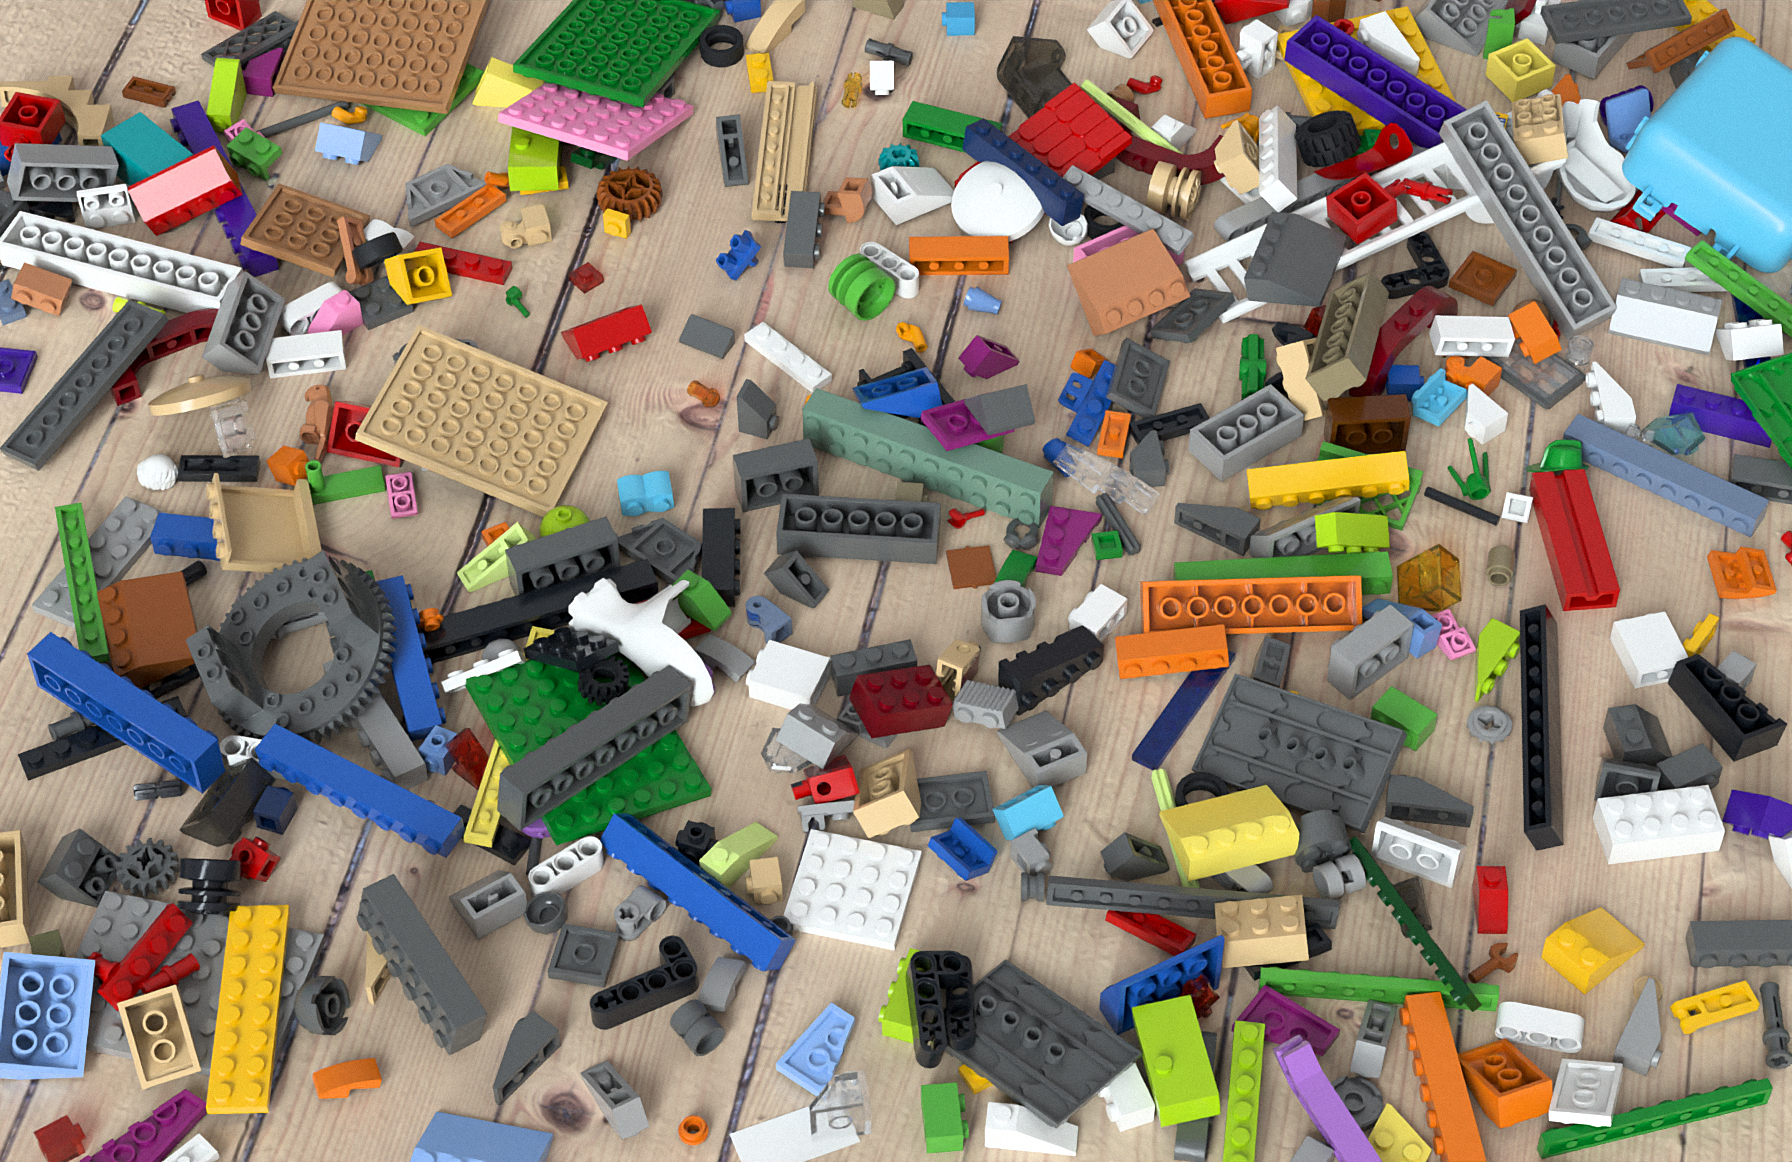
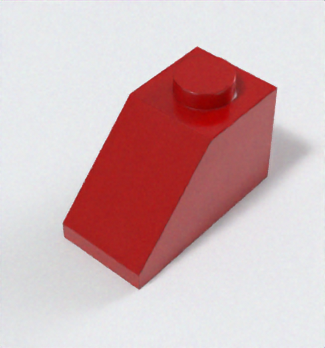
[1472,866,1508,934]

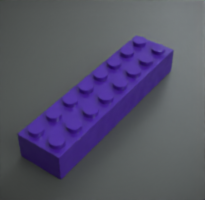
[1284,15,1467,149]

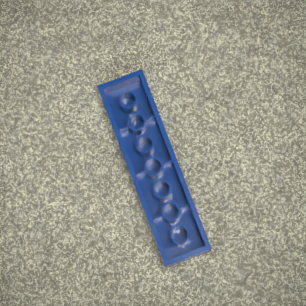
[27,632,225,794]

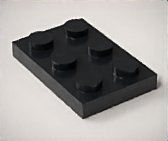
[523,627,619,672]

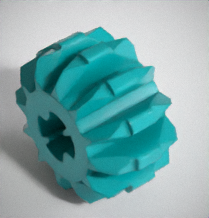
[878,142,919,171]

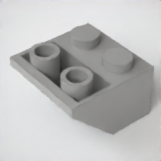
[449,870,527,939]

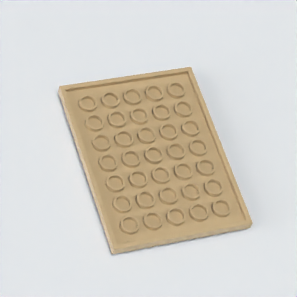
[355,325,608,517]

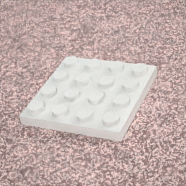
[783,829,922,950]

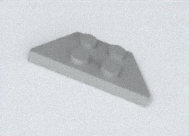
[405,164,486,227]

